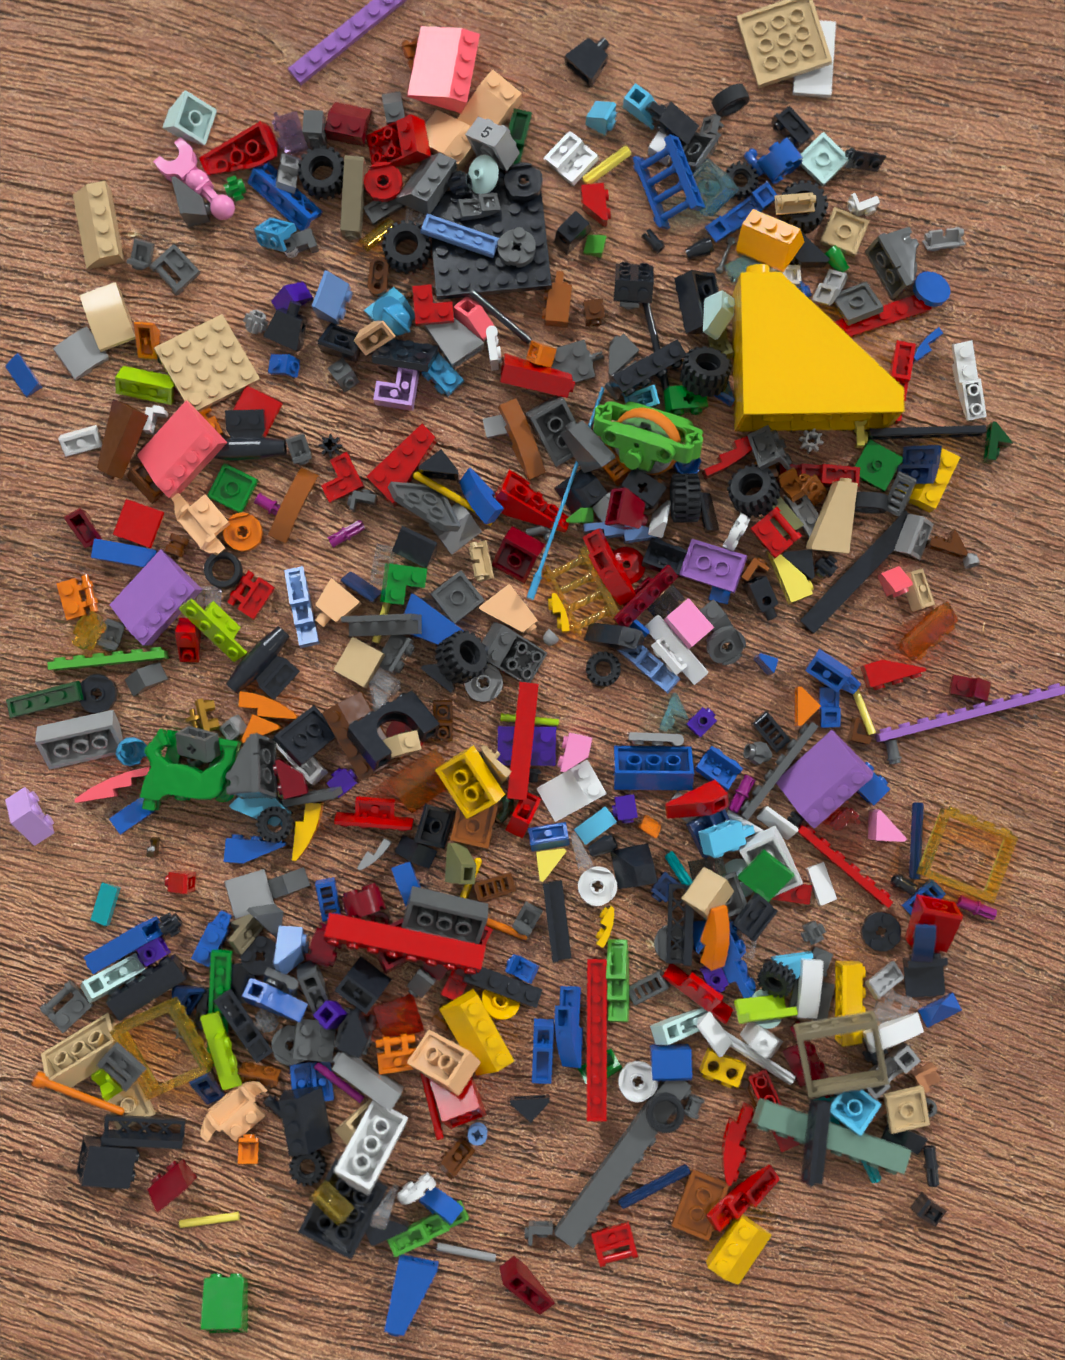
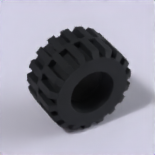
[297,145,344,200]
[777,180,828,234]
[382,220,431,275]
[680,346,732,397]
[727,464,780,518]
[670,473,701,523]
[435,630,489,684]

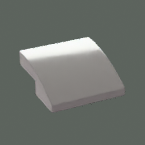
[53,327,109,380]
[224,869,274,919]

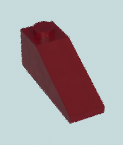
[499,1256,555,1315]

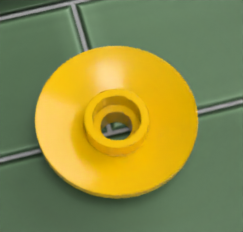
[482,990,520,1020]

